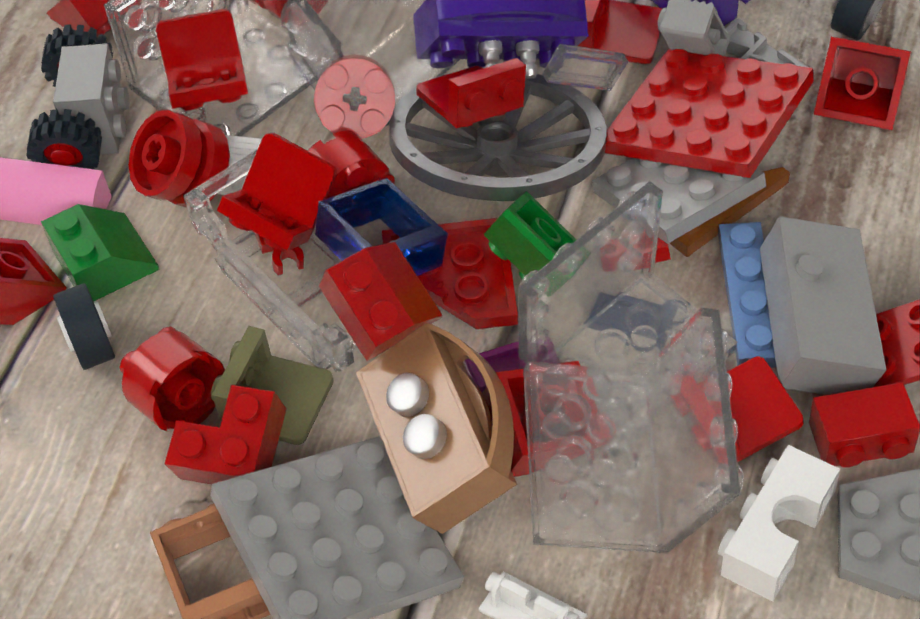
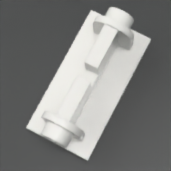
[478,571,587,619]

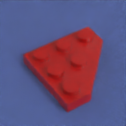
[382,218,519,329]

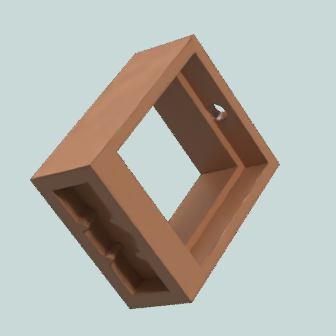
[150,503,271,619]

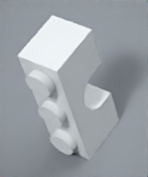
[718,445,840,602]

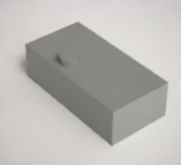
[760,216,886,395]

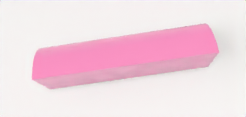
[0,157,112,225]

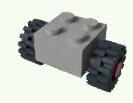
[26,24,130,169]

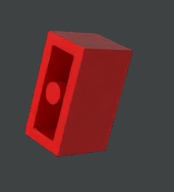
[809,382,920,467]

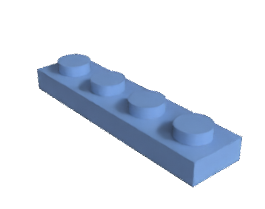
[718,222,776,368]

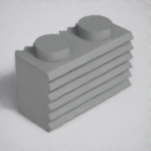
[658,0,730,56]

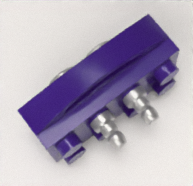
[413,0,588,79]

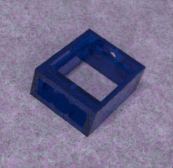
[315,178,448,276]

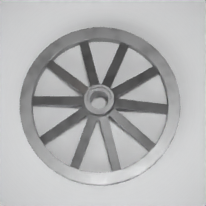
[389,74,607,201]

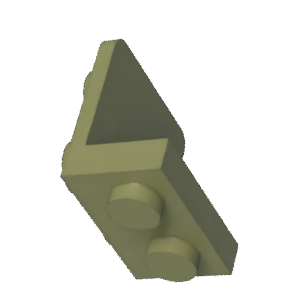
[211,326,334,445]

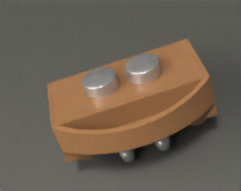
[356,323,517,534]

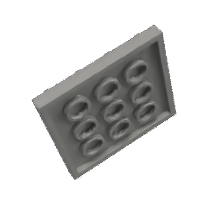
[210,436,464,619]

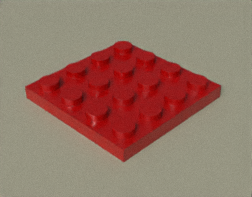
[604,49,814,178]

